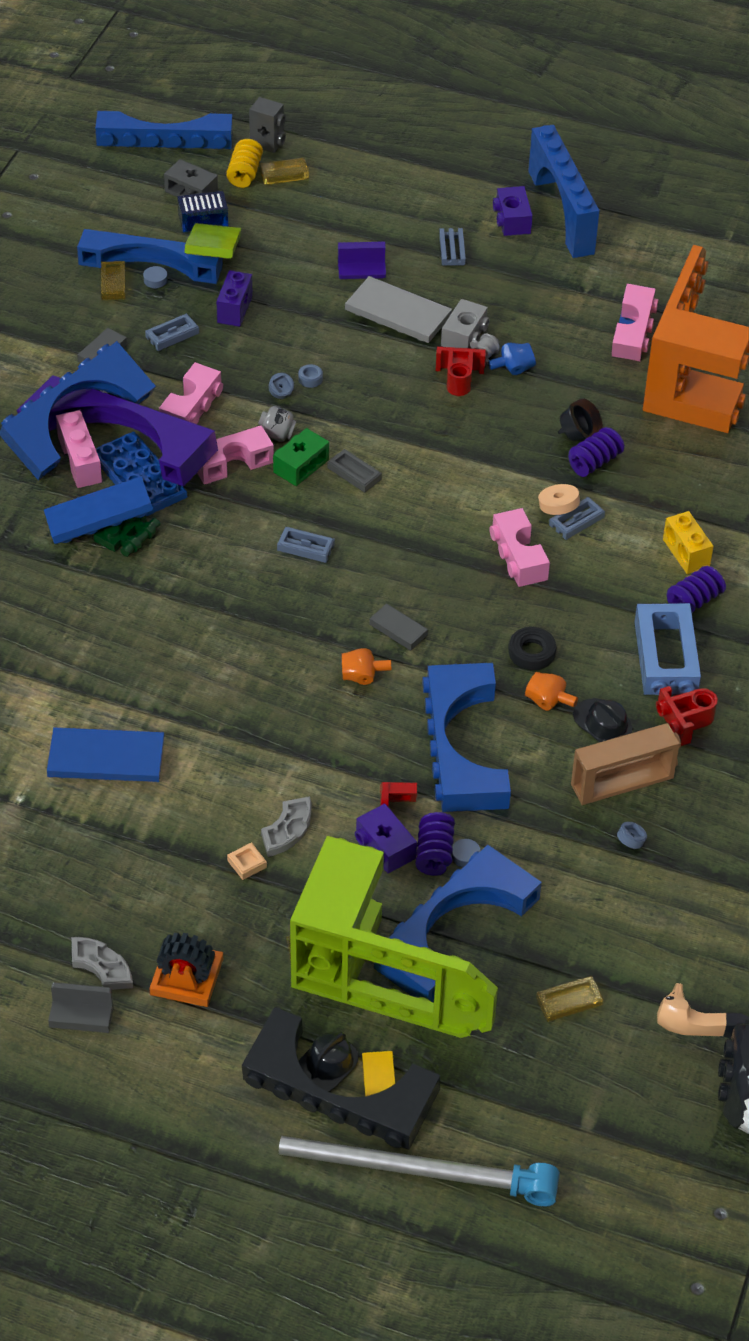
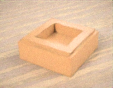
[227,842,267,880]

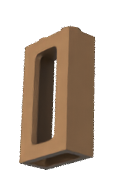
[571,723,681,805]

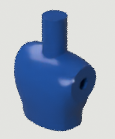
[488,342,536,375]

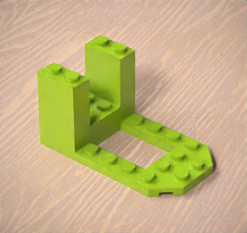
[290,836,498,1038]

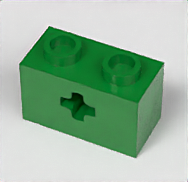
[273,428,329,487]

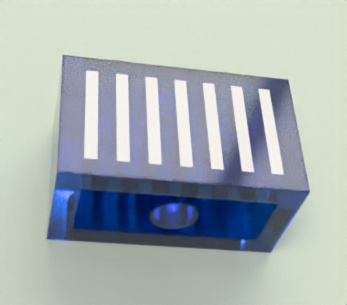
[177,191,228,232]

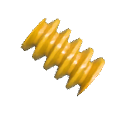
[227,139,263,188]

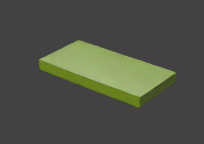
[184,223,241,259]

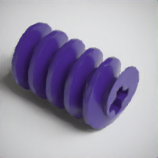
[568,427,625,477]
[667,566,726,613]
[415,812,455,876]

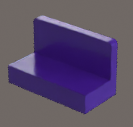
[338,242,386,279]

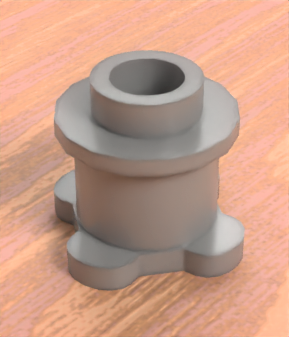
[470,334,500,366]

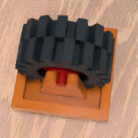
[149,933,224,1007]

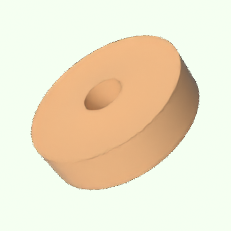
[538,484,580,515]

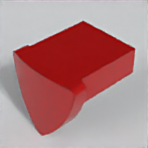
[380,782,417,806]

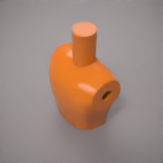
[342,648,392,685]
[525,672,578,711]

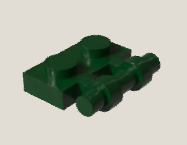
[94,515,160,557]

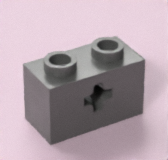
[249,97,286,153]
[164,159,218,208]

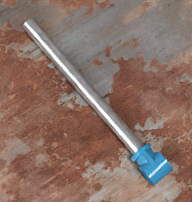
[279,1136,560,1206]

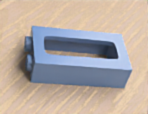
[635,603,701,695]

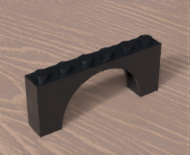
[242,1007,440,1150]

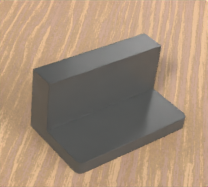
[48,983,114,1033]

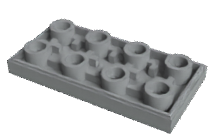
[345,276,452,343]

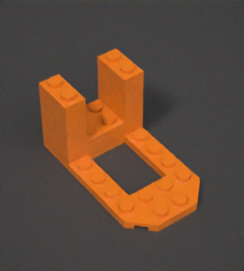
[643,245,749,433]

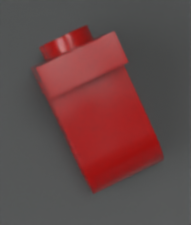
[435,347,486,396]
[656,686,718,746]

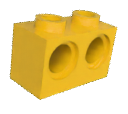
[663,511,713,574]

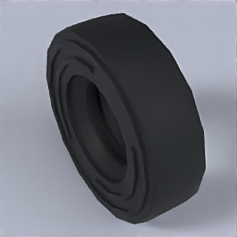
[508,627,557,670]

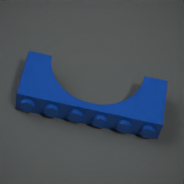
[528,125,599,258]
[0,341,156,480]
[422,663,511,812]
[374,845,542,1002]

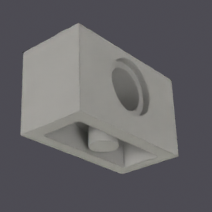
[441,299,490,349]

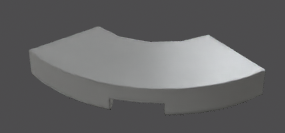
[261,796,311,857]
[71,937,133,990]

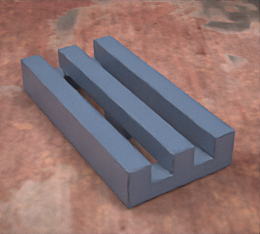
[439,228,466,266]
[145,313,199,351]
[549,497,605,540]
[277,527,335,563]

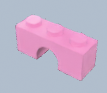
[612,284,659,361]
[159,362,223,424]
[56,410,102,488]
[197,425,274,484]
[490,508,550,587]

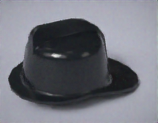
[558,399,603,441]
[573,698,632,742]
[299,1032,358,1092]

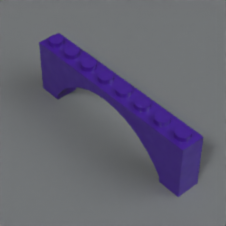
[17,375,218,487]

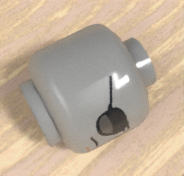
[258,406,297,442]

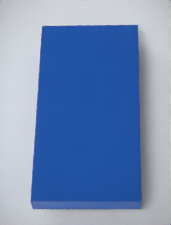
[95,431,187,516]
[44,476,153,544]
[47,727,164,782]

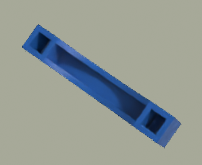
[95,111,233,149]
[77,229,223,284]

